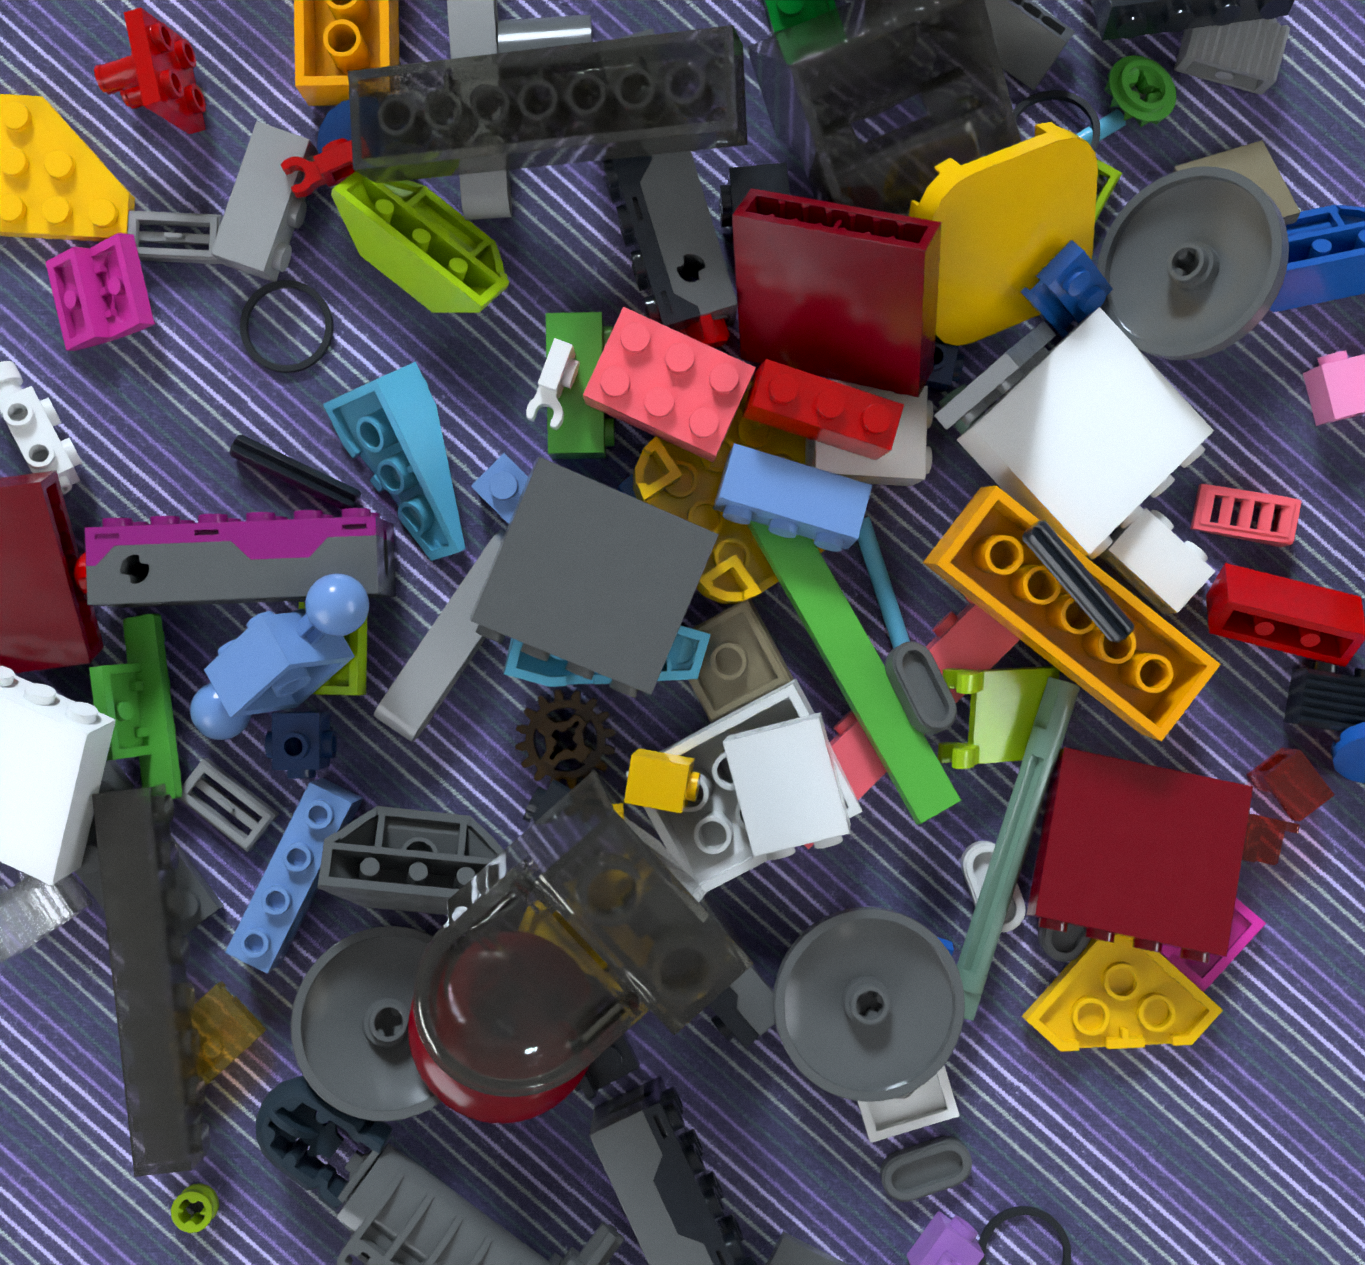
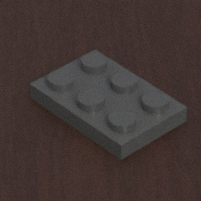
[934,321,1056,430]

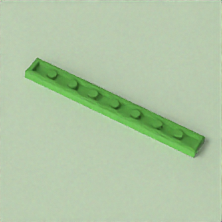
[747,521,961,825]

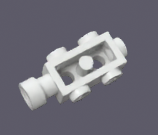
[0,361,82,495]

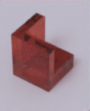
[1247,747,1335,822]
[1242,812,1300,865]

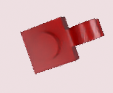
[280,137,371,198]

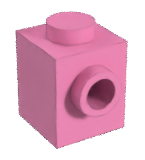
[1303,350,1365,426]

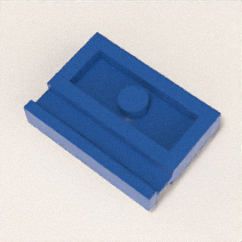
[1021,240,1113,338]

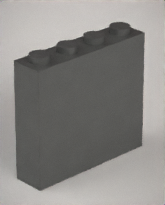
[470,457,719,698]

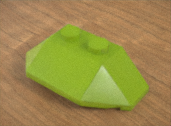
[331,166,509,313]

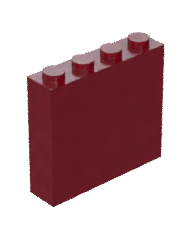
[732,188,942,398]
[0,470,104,673]
[1026,747,1253,964]

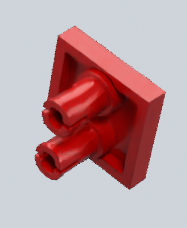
[94,7,206,134]

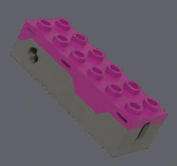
[74,508,396,608]

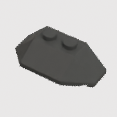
[318,806,515,916]

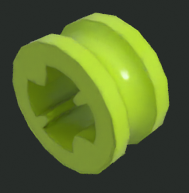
[171,1183,219,1233]

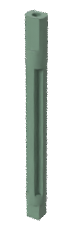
[956,677,1080,1021]

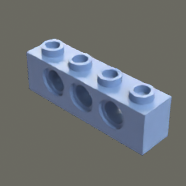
[225,778,363,974]

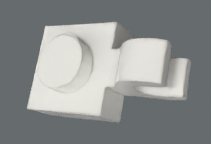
[526,338,580,430]

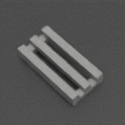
[128,211,223,264]
[178,758,280,852]

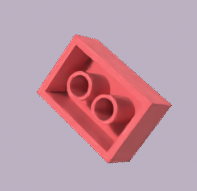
[583,307,756,463]

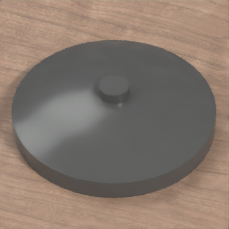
[1097,166,1289,360]
[773,907,965,1102]
[290,926,449,1121]

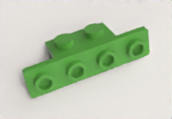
[89,613,183,801]

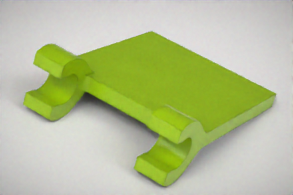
[938,666,1059,769]

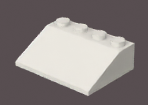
[625,679,862,898]

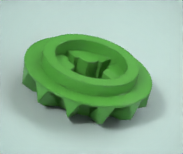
[1104,55,1176,127]

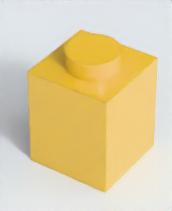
[624,748,701,813]

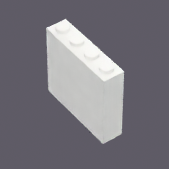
[957,307,1214,560]
[0,666,116,885]

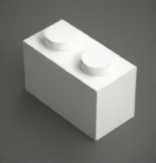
[1099,508,1215,614]

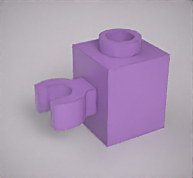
[906,1210,984,1265]

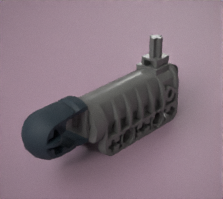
[256,1076,625,1265]

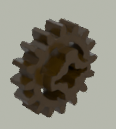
[515,689,616,790]

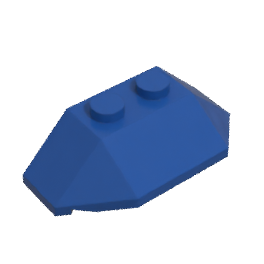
[1269,205,1365,312]

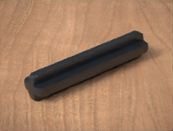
[229,435,361,509]
[1022,521,1134,643]

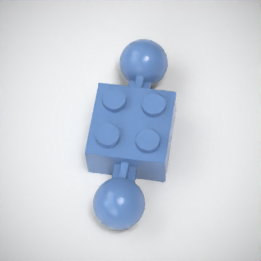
[190,574,369,740]

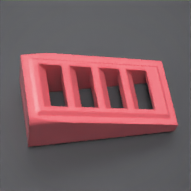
[1190,484,1301,547]

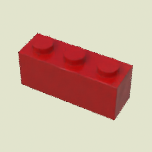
[742,359,904,460]
[1206,563,1365,667]

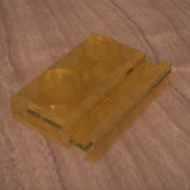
[148,981,267,1097]

